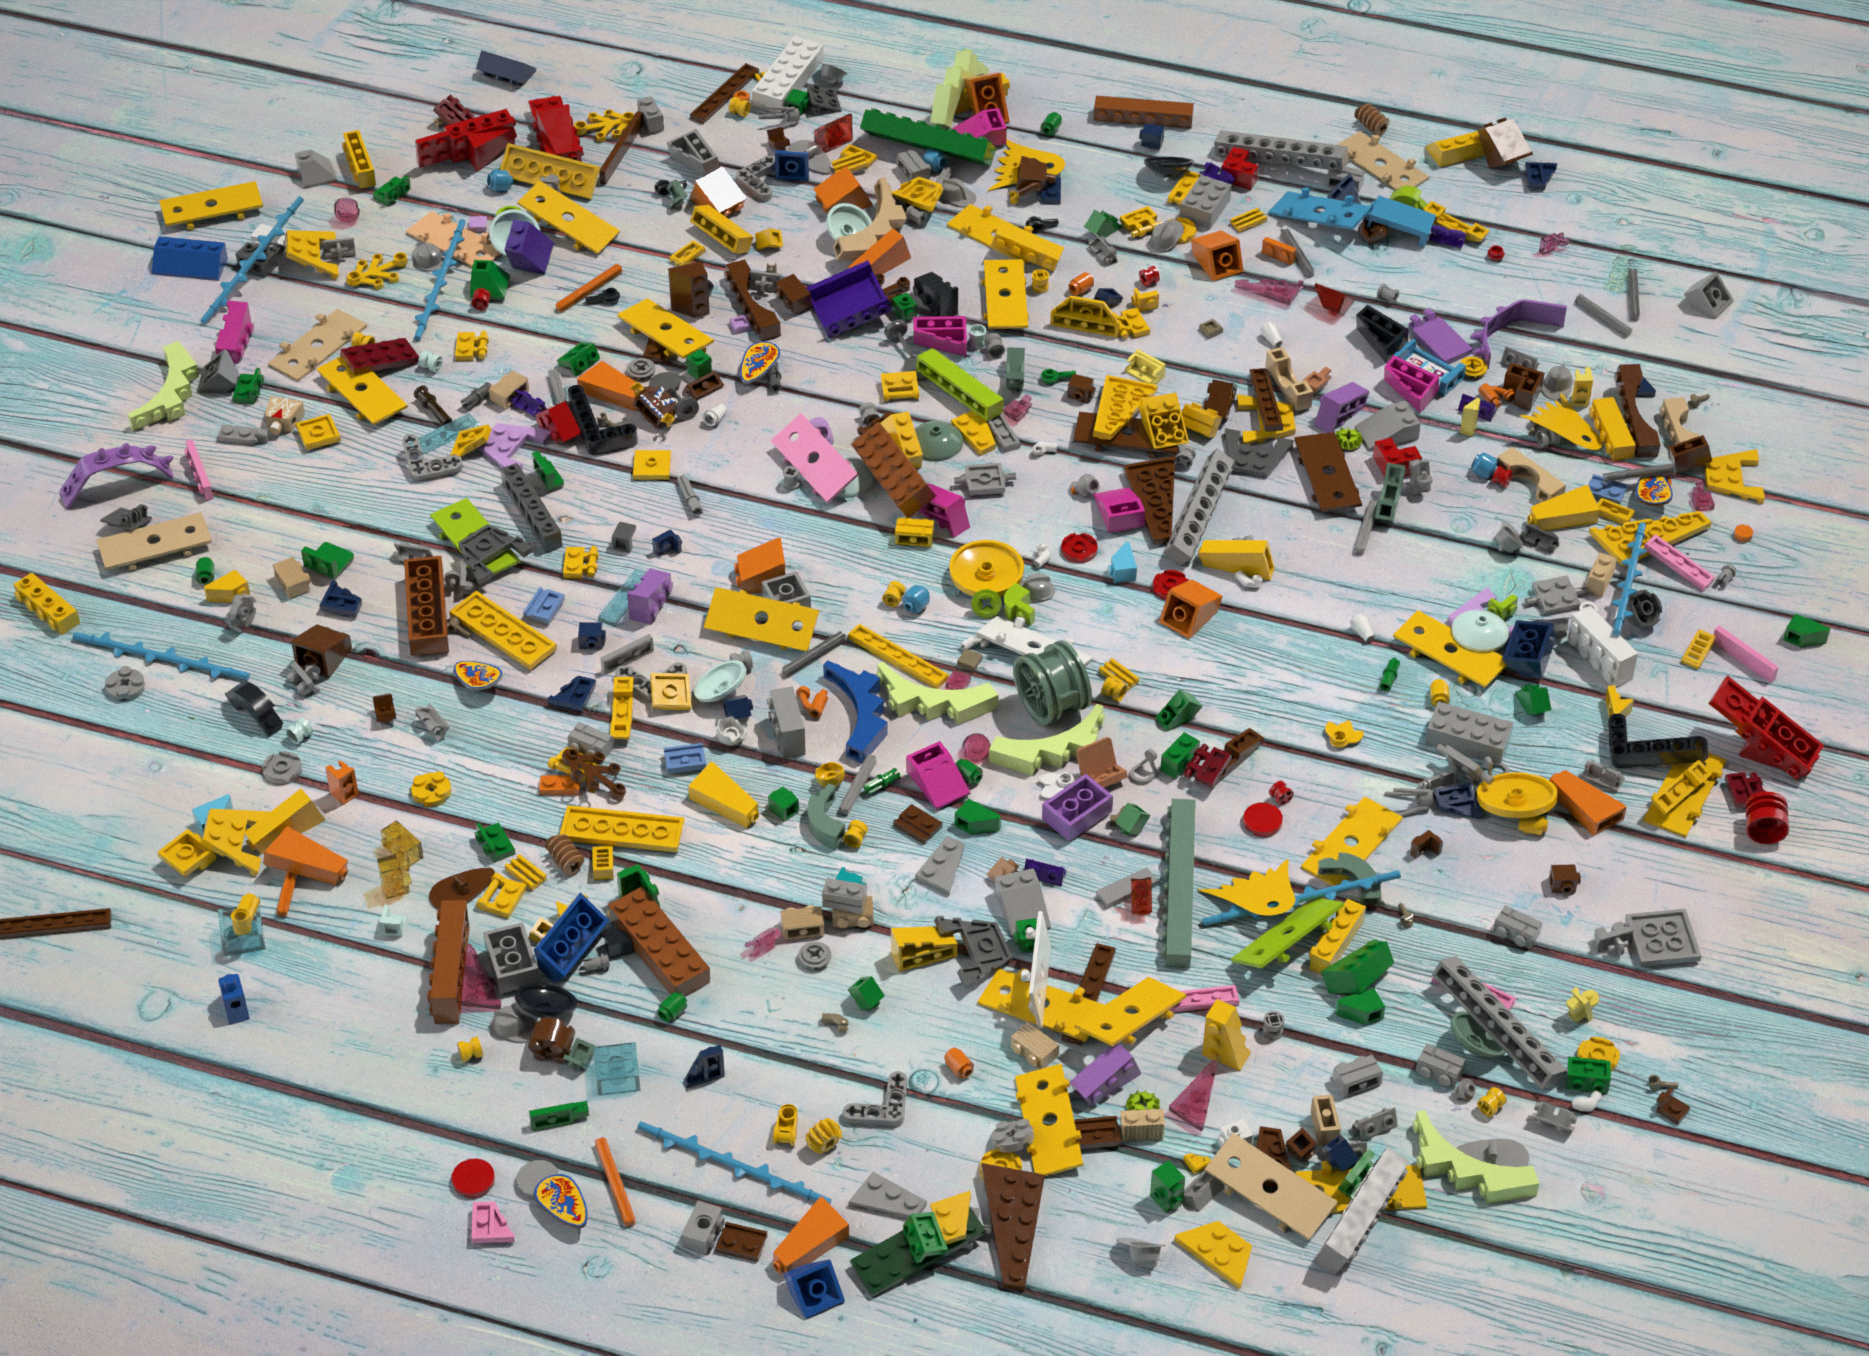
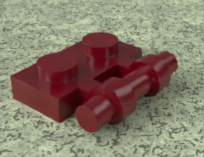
[433,94,475,125]
[1183,744,1231,788]
[1724,772,1765,809]

